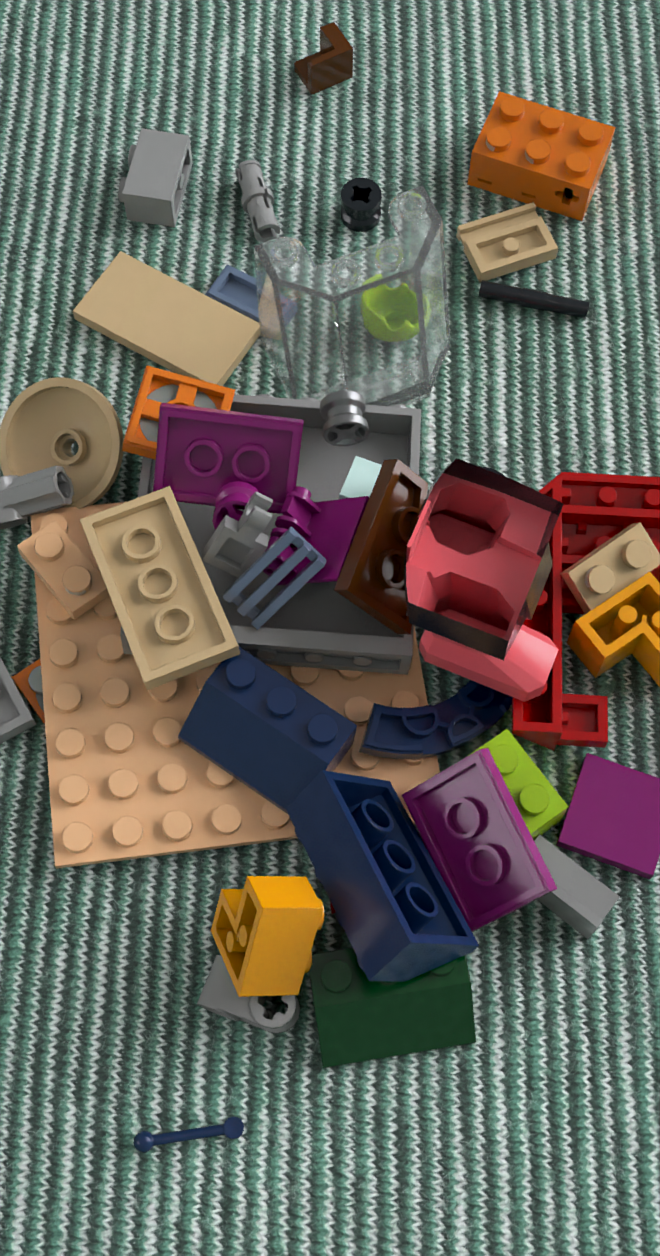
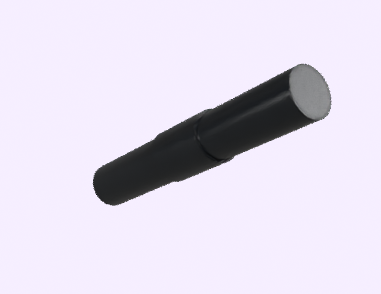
[478,280,590,319]

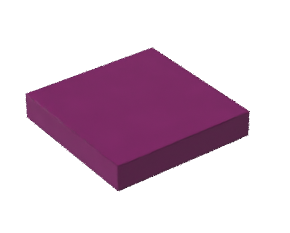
[556,753,660,879]

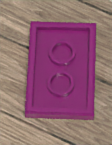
[153,403,304,514]
[402,748,557,932]

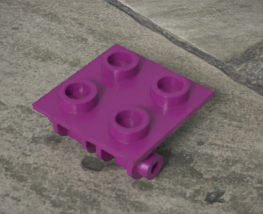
[263,486,369,586]

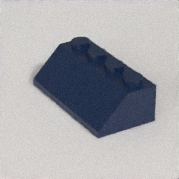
[286,770,479,982]

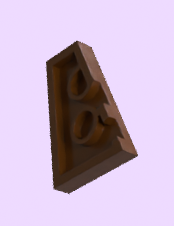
[334,459,428,635]

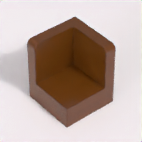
[294,22,353,95]

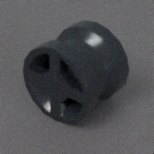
[341,178,382,232]

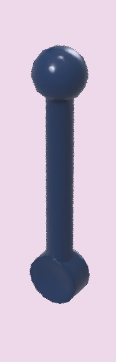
[133,1117,244,1153]

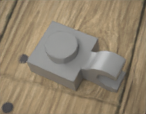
[202,491,273,578]

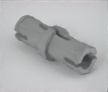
[235,160,280,242]

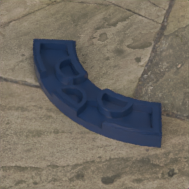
[359,680,512,759]

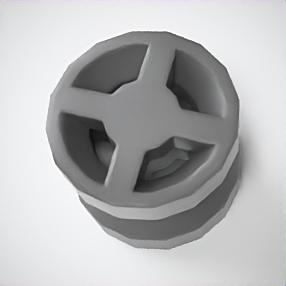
[320,390,369,446]

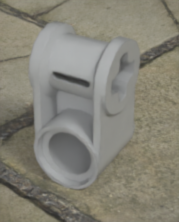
[197,955,300,1034]

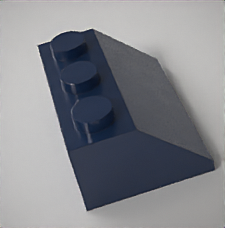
[178,647,357,814]

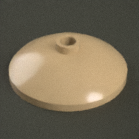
[0,377,124,509]

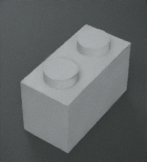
[118,128,193,227]

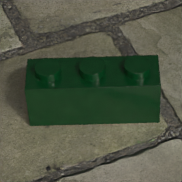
[308,948,476,1069]

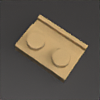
[456,202,558,283]

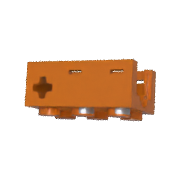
[467,91,616,221]

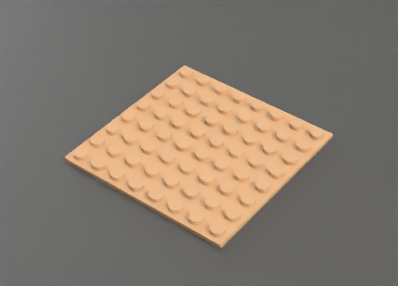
[30,502,440,869]

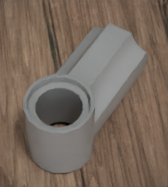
[0,466,74,529]

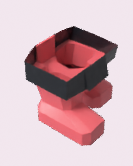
[404,458,564,702]

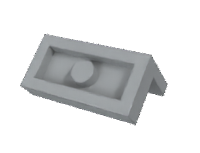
[534,834,620,939]

